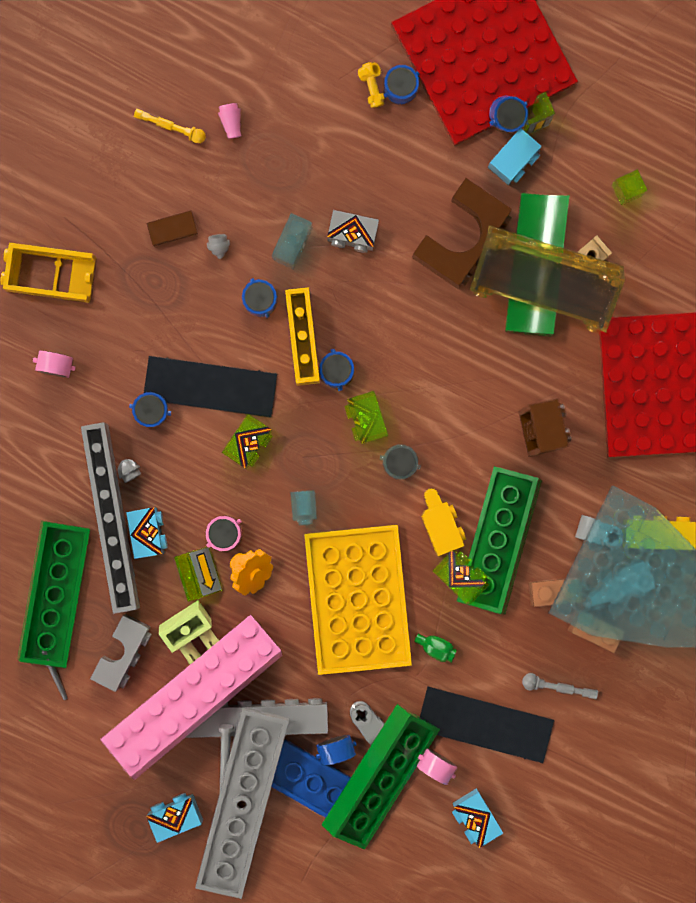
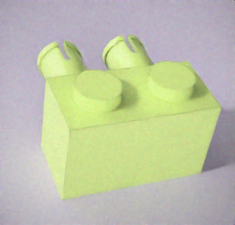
[159,600,219,664]

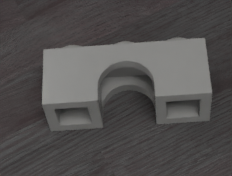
[90,614,152,692]

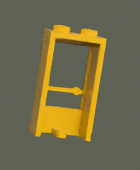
[0,243,96,303]

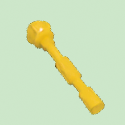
[134,109,206,143]

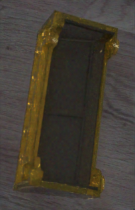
[470,225,625,333]

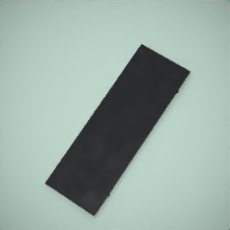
[144,356,277,417]
[420,686,554,763]

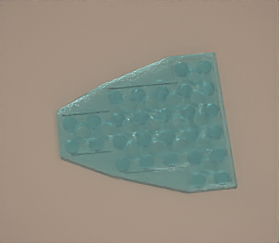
[549,486,696,647]

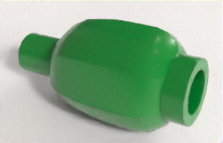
[414,633,457,662]

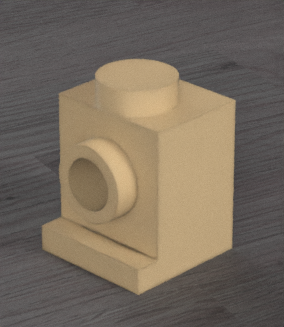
[572,236,612,274]

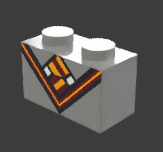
[327,210,379,253]

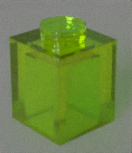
[612,169,647,206]

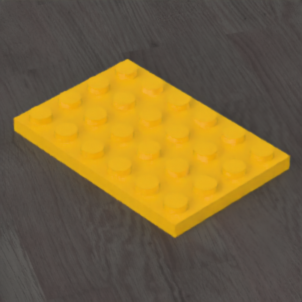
[304,525,412,675]

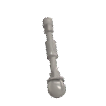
[522,673,598,699]

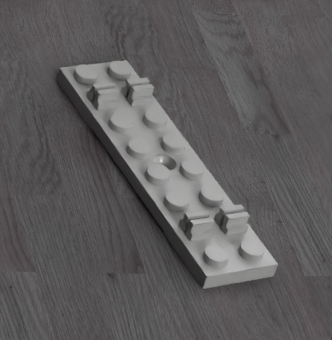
[195,707,289,899]

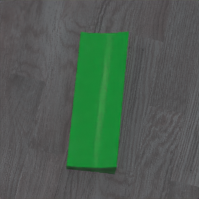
[505,193,570,337]
[457,466,542,615]
[17,520,90,668]
[321,704,440,850]

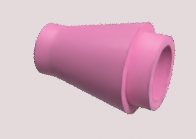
[218,103,241,139]

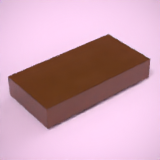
[146,210,198,246]

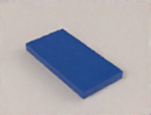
[271,739,351,818]

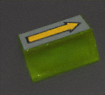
[523,92,555,134]
[174,547,223,602]

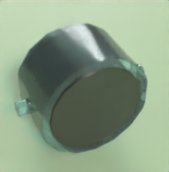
[379,444,421,480]

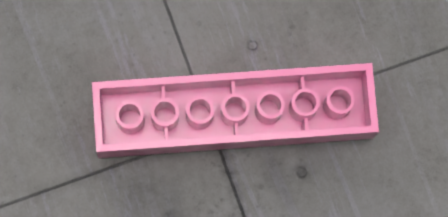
[101,615,282,780]

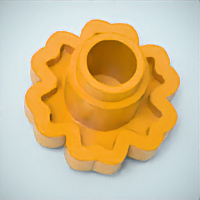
[230,549,273,596]

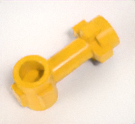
[358,62,385,108]

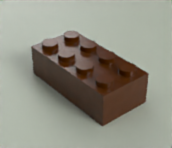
[518,399,571,457]

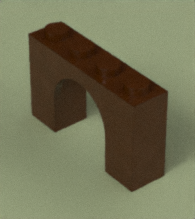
[412,178,512,289]

